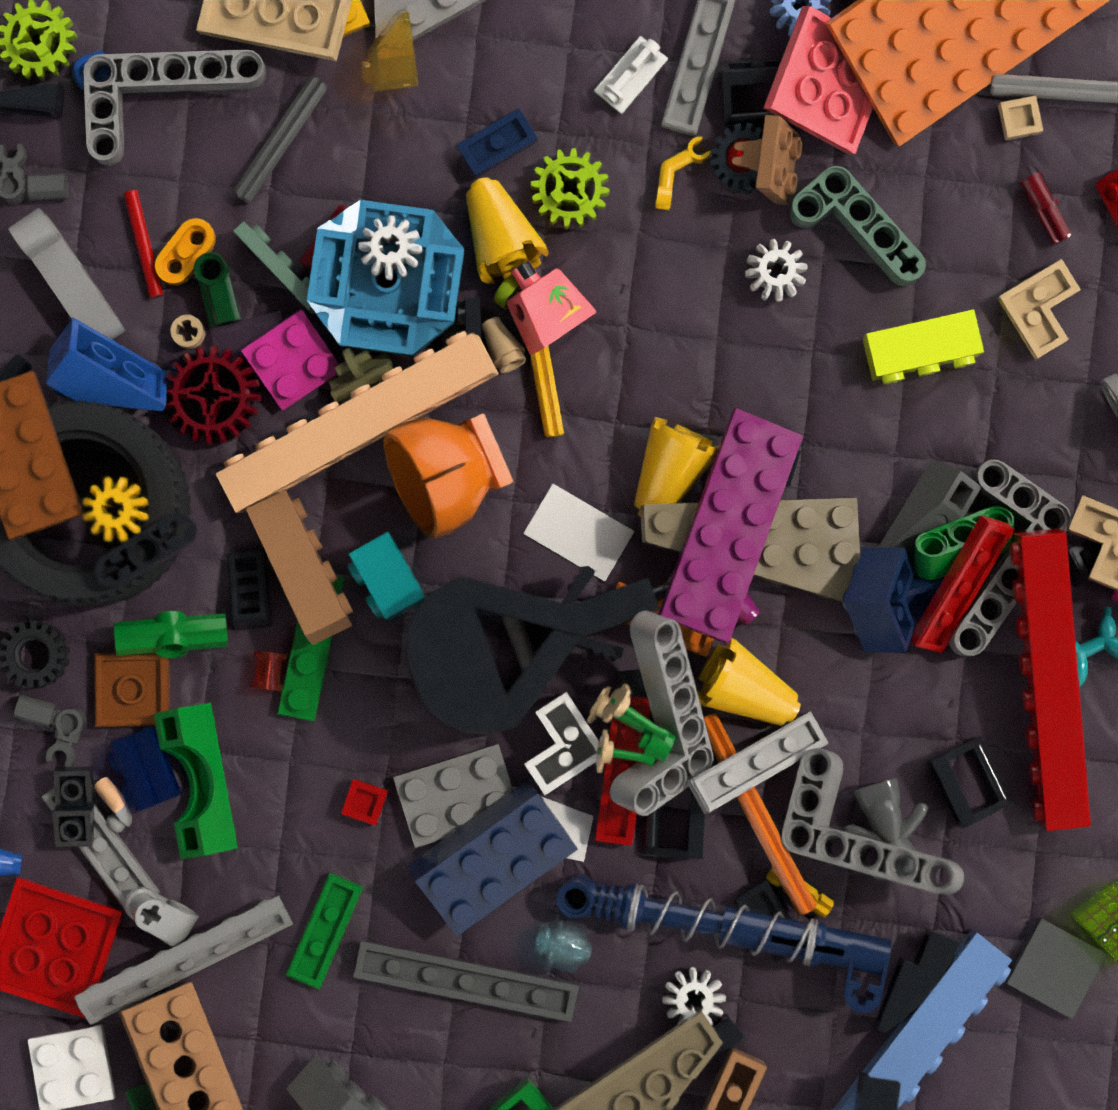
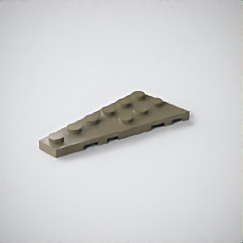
[640,498,860,602]
[553,1009,723,1110]

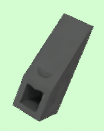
[878,459,982,562]

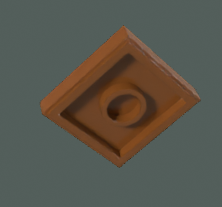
[95,653,170,727]

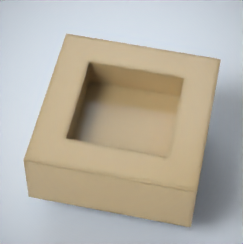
[998,96,1043,141]

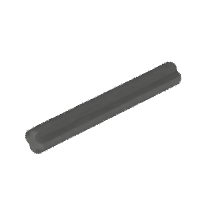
[234,76,327,203]

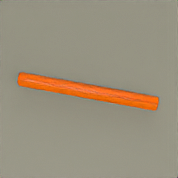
[704,713,816,916]

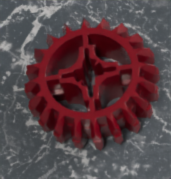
[164,345,262,445]

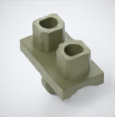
[329,347,394,403]

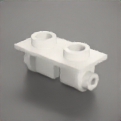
[594,36,668,114]

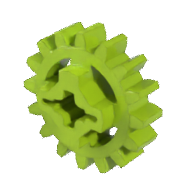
[0,0,78,81]
[531,148,610,229]

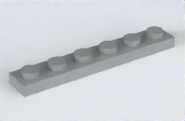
[74,896,293,1025]

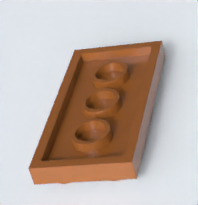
[0,371,83,540]

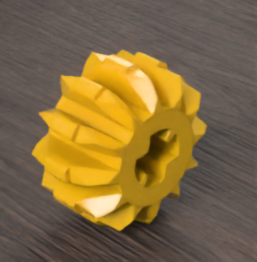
[83,477,148,542]

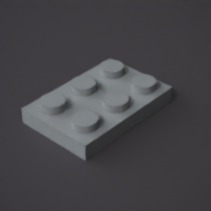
[393,744,513,848]

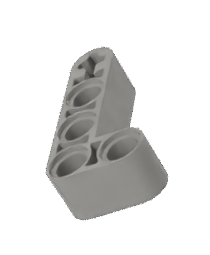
[8,208,126,340]

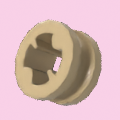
[170,314,206,349]

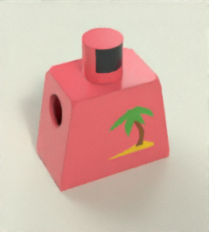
[507,260,597,355]

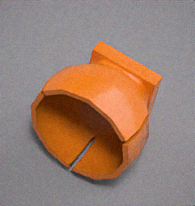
[383,413,514,539]

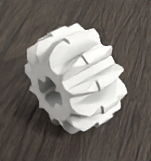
[358,216,422,280]
[745,239,808,302]
[662,967,726,1026]

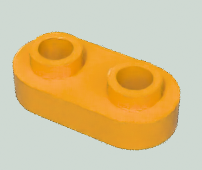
[155,218,216,286]

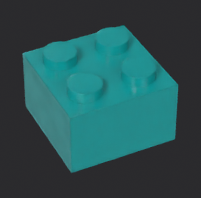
[347,532,427,621]

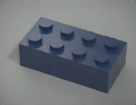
[408,779,578,936]

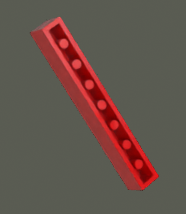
[1010,529,1091,831]

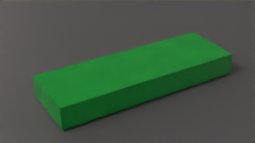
[286,872,364,990]

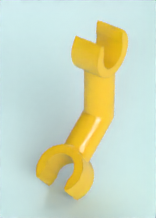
[655,137,711,210]

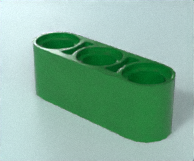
[913,506,1014,580]

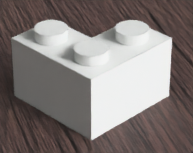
[525,692,599,795]

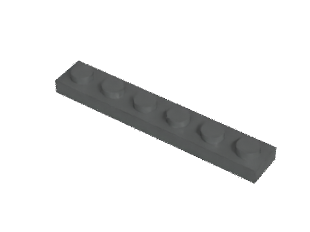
[353,940,579,1022]

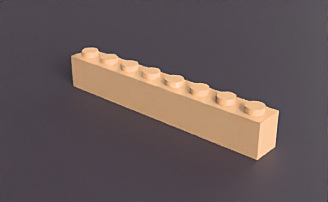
[216,331,499,513]

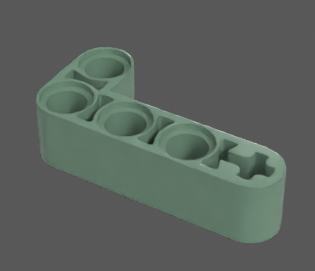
[789,166,926,287]

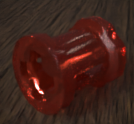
[250,651,287,691]

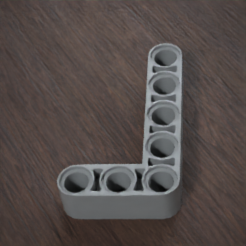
[84,50,267,166]
[949,460,1071,656]
[610,611,713,816]
[782,748,964,894]

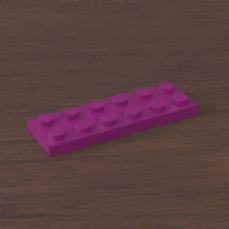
[658,408,803,644]

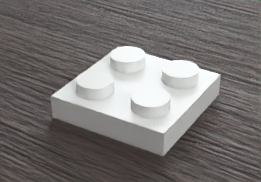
[28,1024,116,1110]

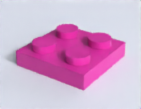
[241,309,339,411]

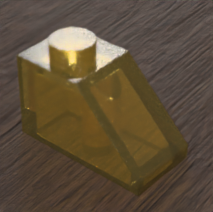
[362,9,419,92]

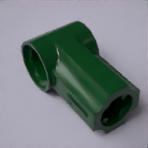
[194,252,242,329]

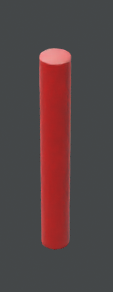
[123,190,164,299]

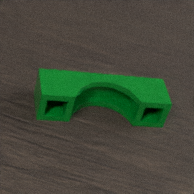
[154,703,238,860]

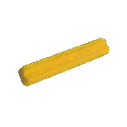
[530,346,564,438]

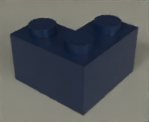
[843,548,916,653]

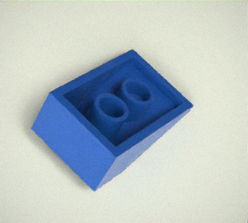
[45,317,167,411]

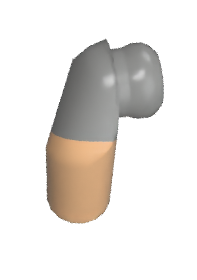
[94,777,133,833]

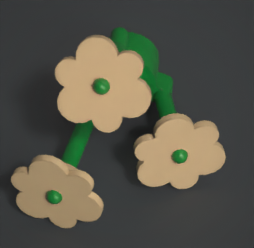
[587,683,675,773]

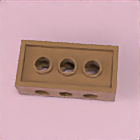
[118,982,243,1110]

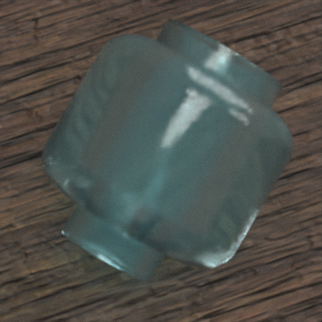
[534,920,592,973]

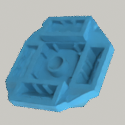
[307,200,464,357]

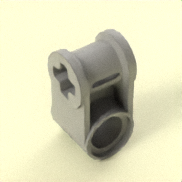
[124,887,199,947]

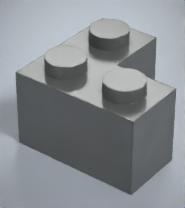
[286,1055,388,1110]

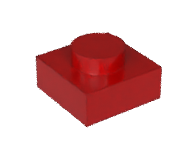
[341,779,389,826]

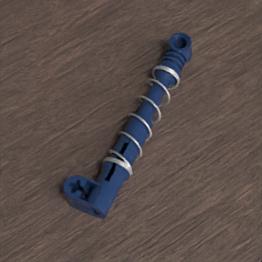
[556,874,892,1013]

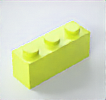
[863,309,984,384]

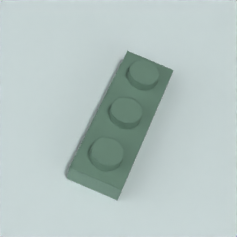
[233,221,315,315]

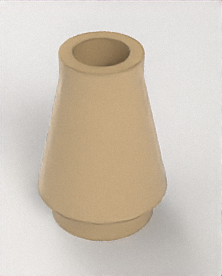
[481,317,526,374]

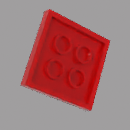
[0,877,124,1019]

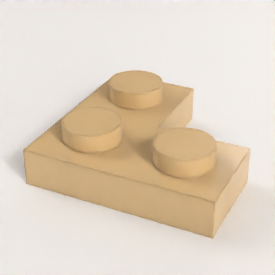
[997,259,1081,360]
[1067,495,1118,591]

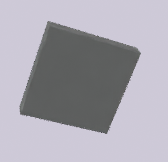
[1005,917,1107,1019]

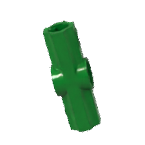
[114,611,228,658]

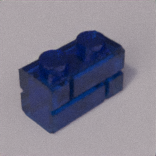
[108,726,183,812]

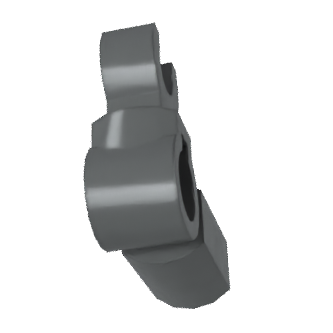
[0,144,69,205]
[14,694,87,767]

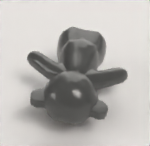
[844,778,928,880]

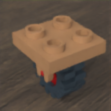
[711,115,802,205]

